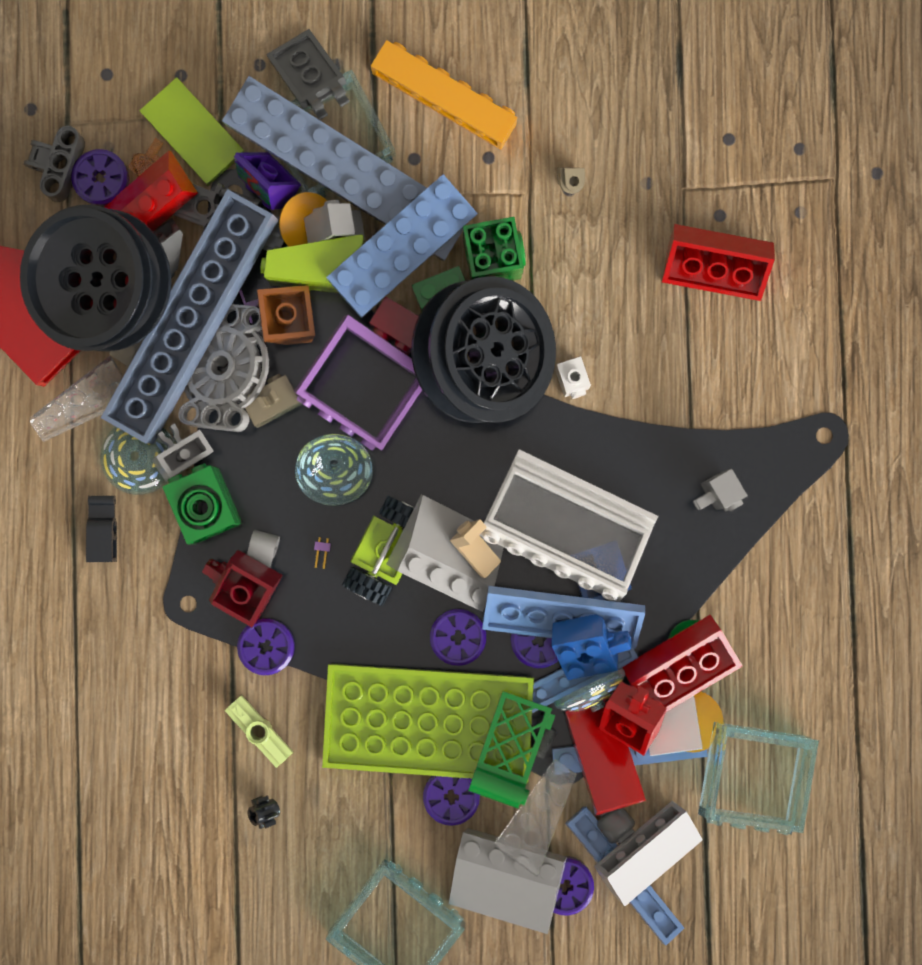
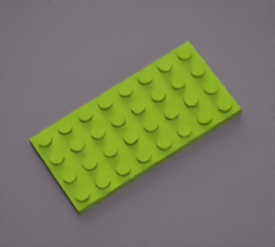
[322,664,534,783]

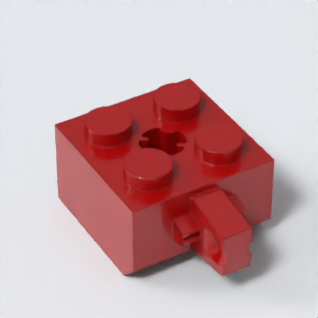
[599,681,667,756]

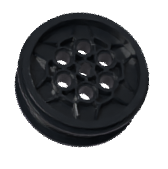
[20,205,171,352]

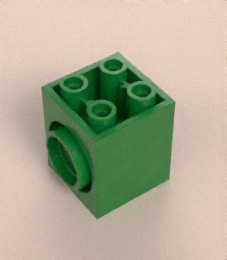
[463,217,526,281]
[162,464,243,544]

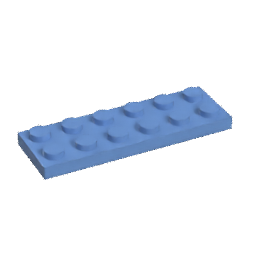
[326,174,478,318]
[482,586,645,649]

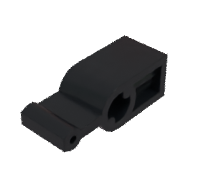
[86,496,117,562]

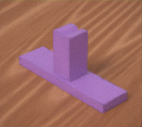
[239,290,259,323]

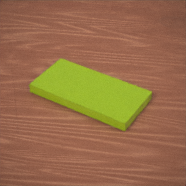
[139,77,245,186]

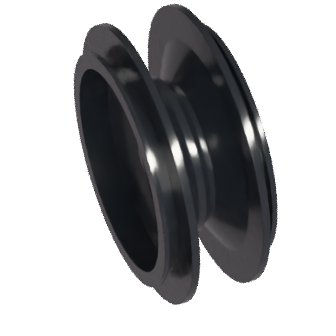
[411,276,556,423]

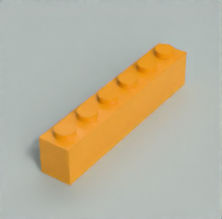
[371,40,517,150]

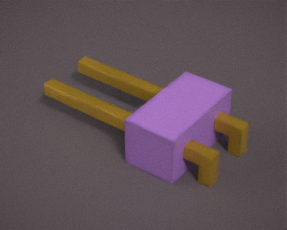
[314,537,331,569]

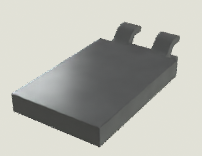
[266,29,350,120]

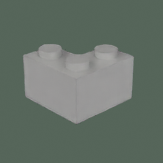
[304,200,365,243]

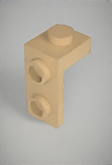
[450,519,501,578]

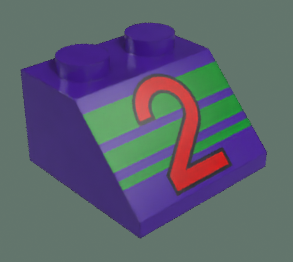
[234,152,301,210]

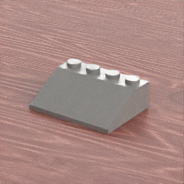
[386,494,504,612]
[449,828,567,934]

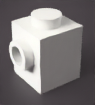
[555,357,591,399]

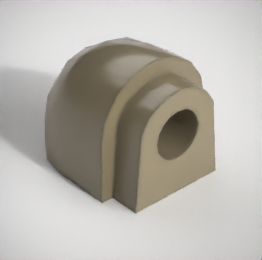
[557,167,585,194]

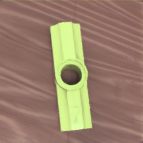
[225,695,293,768]

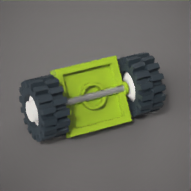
[342,496,414,606]

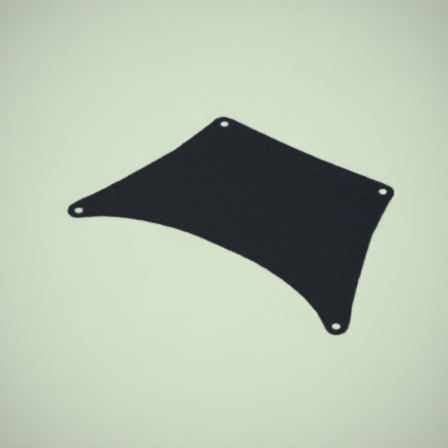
[163,169,849,785]

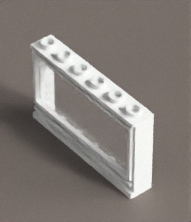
[480,450,658,602]

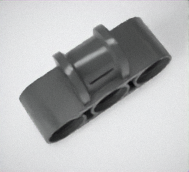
[23,126,85,202]

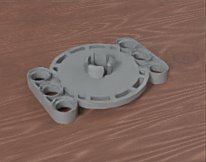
[178,304,269,432]

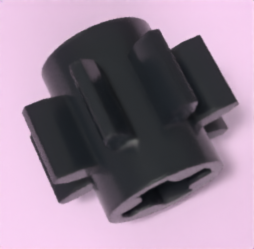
[247,795,280,829]

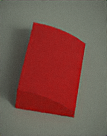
[565,702,646,815]

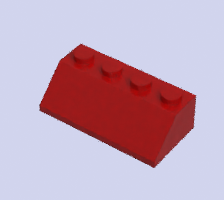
[104,150,198,231]
[662,224,775,301]
[622,614,742,712]

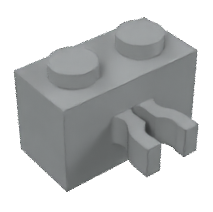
[152,424,214,482]
[693,469,748,512]

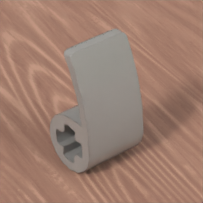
[247,530,280,568]

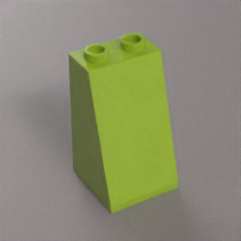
[261,235,366,293]

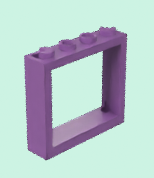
[294,315,422,451]

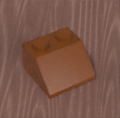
[257,285,315,345]

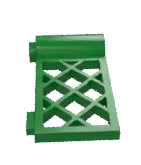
[468,691,555,809]

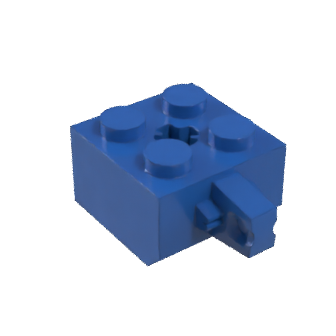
[552,614,631,680]

